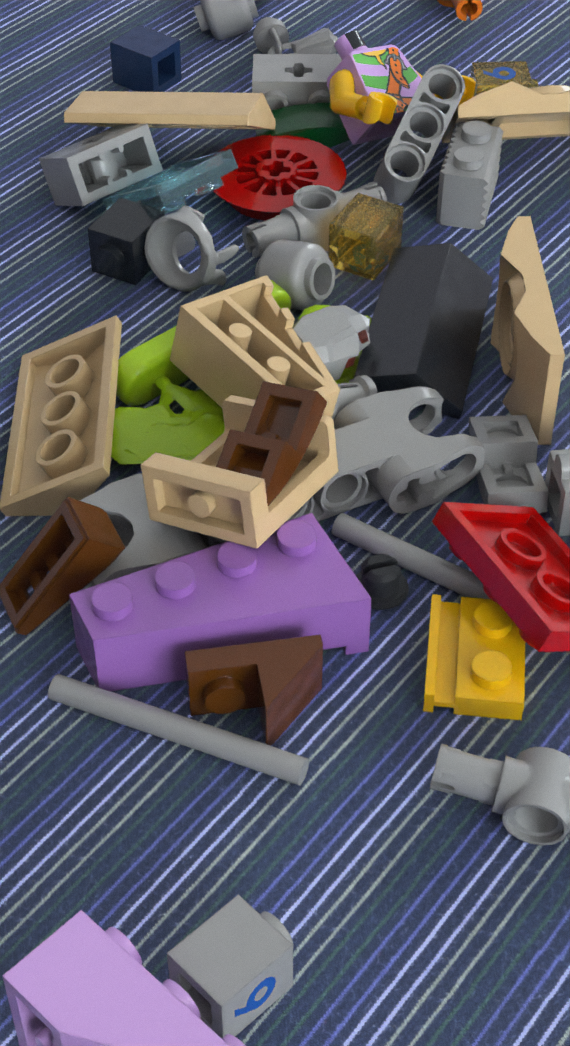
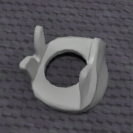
[144,205,239,292]

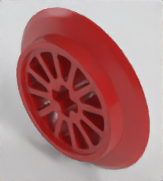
[206,135,347,220]

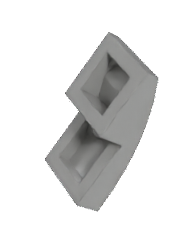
[468,415,549,513]

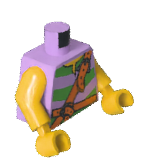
[327,30,476,145]

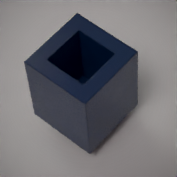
[110,24,182,92]

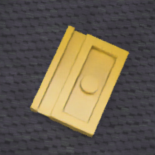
[423,594,525,721]

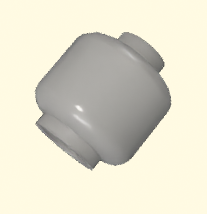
[193,0,259,40]
[255,239,336,311]

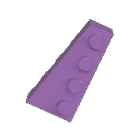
[69,513,372,691]

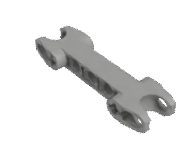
[80,386,485,586]

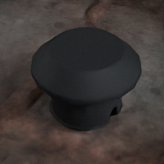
[356,554,409,610]

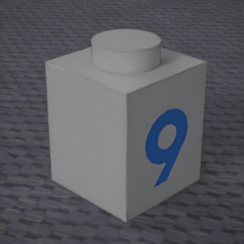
[167,894,294,1038]

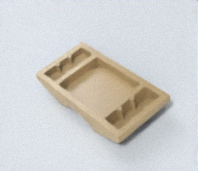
[442,81,570,143]
[491,216,565,445]

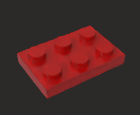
[432,502,570,652]

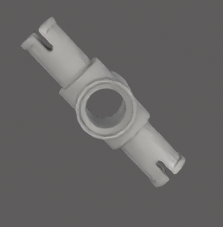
[242,182,387,258]
[429,744,570,845]

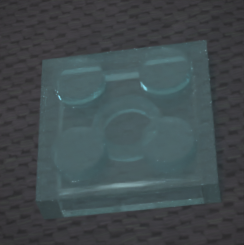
[103,149,238,214]

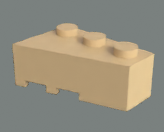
[170,275,340,418]

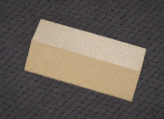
[64,91,276,130]
[0,315,122,516]

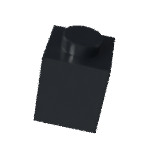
[88,197,165,285]

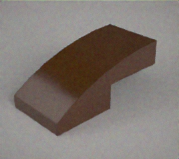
[216,381,327,506]

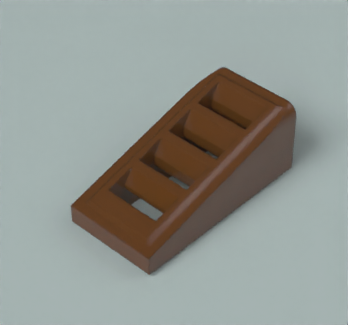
[0,497,125,635]

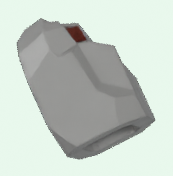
[293,305,370,380]

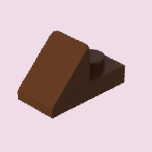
[185,634,323,746]

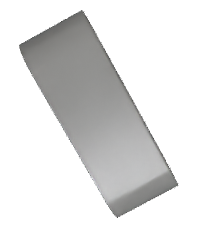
[373,64,465,204]

